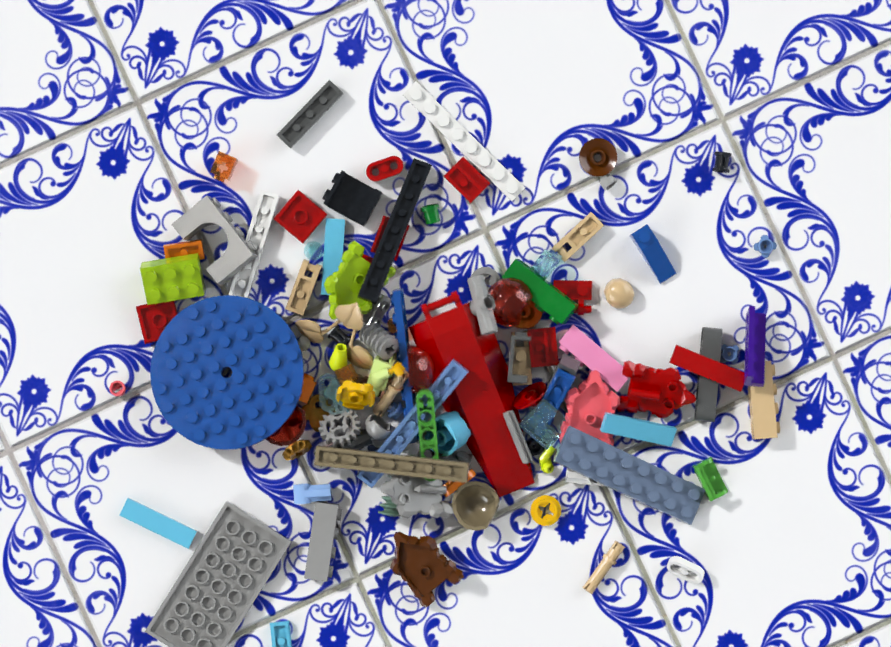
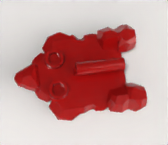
[616,361,696,418]

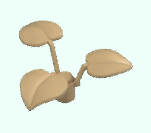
[295,303,373,369]

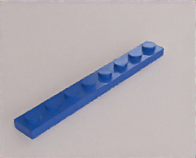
[390,288,420,444]

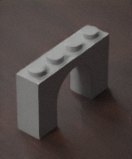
[171,195,257,285]

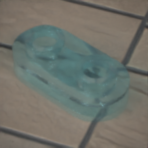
[318,373,339,412]

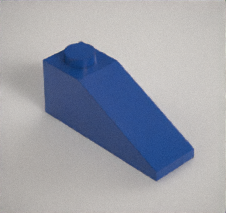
[629,224,676,284]

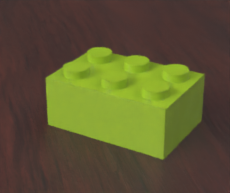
[140,253,206,305]

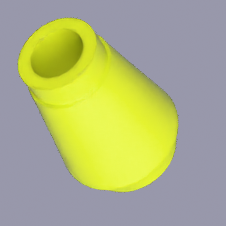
[329,343,348,372]

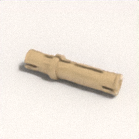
[373,370,409,417]
[582,540,625,594]

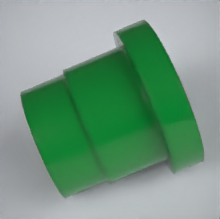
[420,203,440,224]

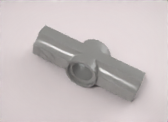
[467,275,498,336]

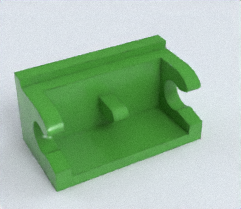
[692,457,728,501]

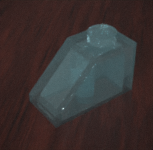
[531,249,560,279]

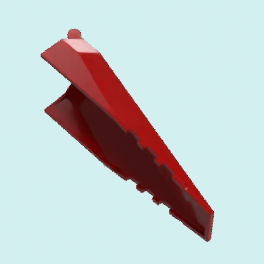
[409,291,535,497]

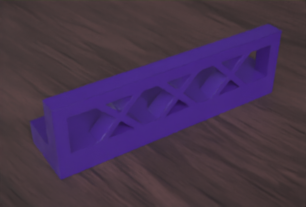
[744,306,766,387]

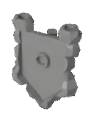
[380,474,453,519]

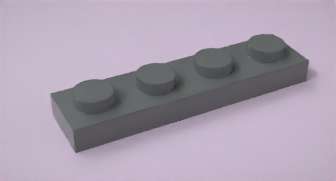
[277,80,344,149]

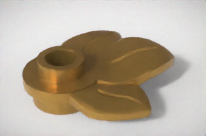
[300,394,336,432]

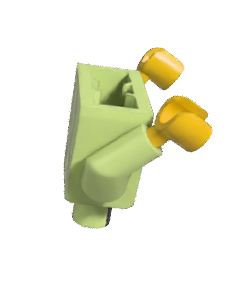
[367,350,415,397]

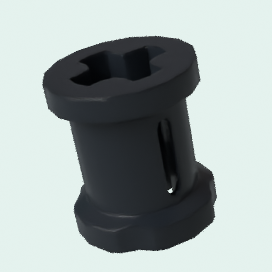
[712,151,732,173]
[327,325,351,345]

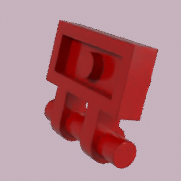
[553,280,592,315]

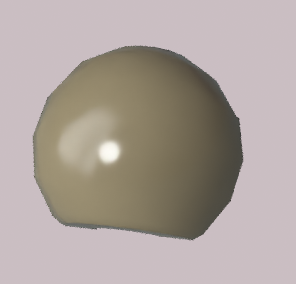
[452,481,500,531]

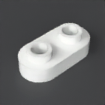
[667,556,705,584]

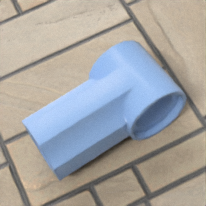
[293,484,332,504]

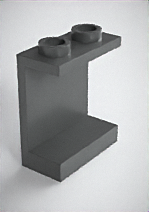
[507,332,531,383]

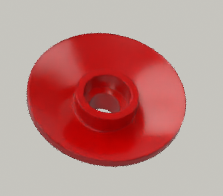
[513,382,547,409]

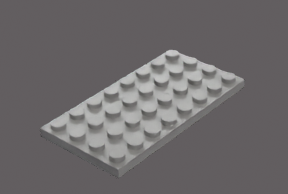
[145,501,292,647]

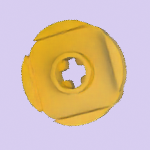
[336,380,375,410]

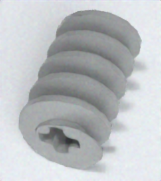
[359,323,399,361]

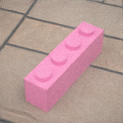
[558,324,629,392]

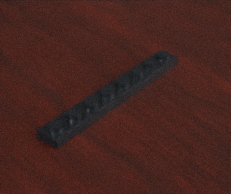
[358,158,432,305]

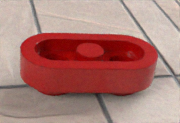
[366,156,403,182]

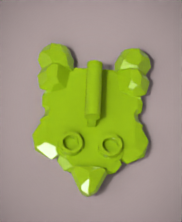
[324,241,396,319]

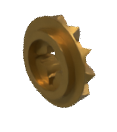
[282,440,312,460]

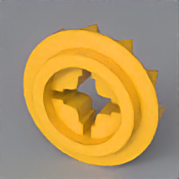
[530,495,561,526]

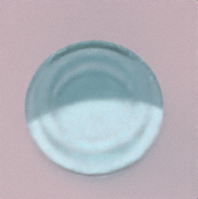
[304,241,323,260]

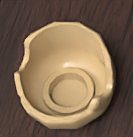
[604,278,634,309]

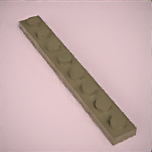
[314,445,469,483]

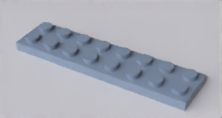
[553,426,705,525]

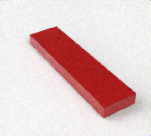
[669,345,744,392]

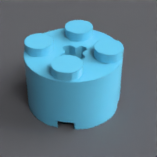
[424,411,471,456]

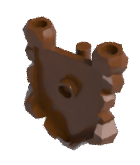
[390,532,464,607]

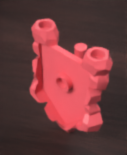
[559,370,620,446]

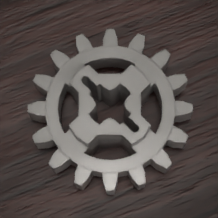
[319,407,361,448]

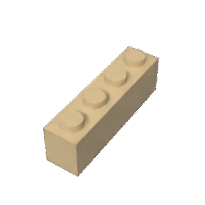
[748,361,780,439]

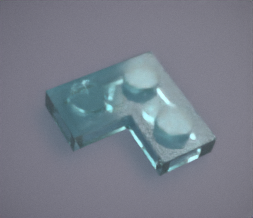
[519,398,560,450]

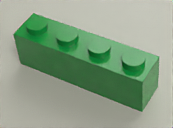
[502,259,579,324]

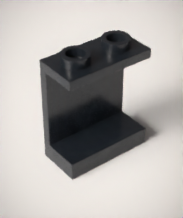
[322,170,383,227]

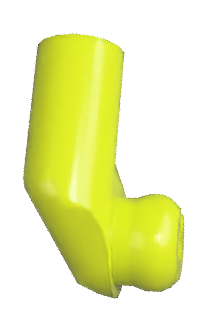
[539,444,556,474]

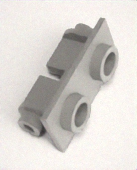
[362,293,390,326]

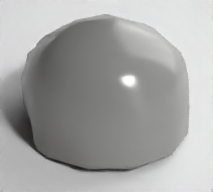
[365,414,394,441]

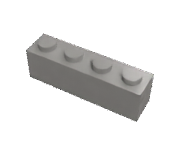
[304,501,342,582]

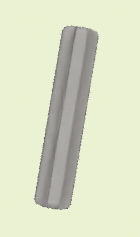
[503,410,533,464]

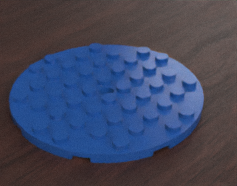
[150,295,304,450]

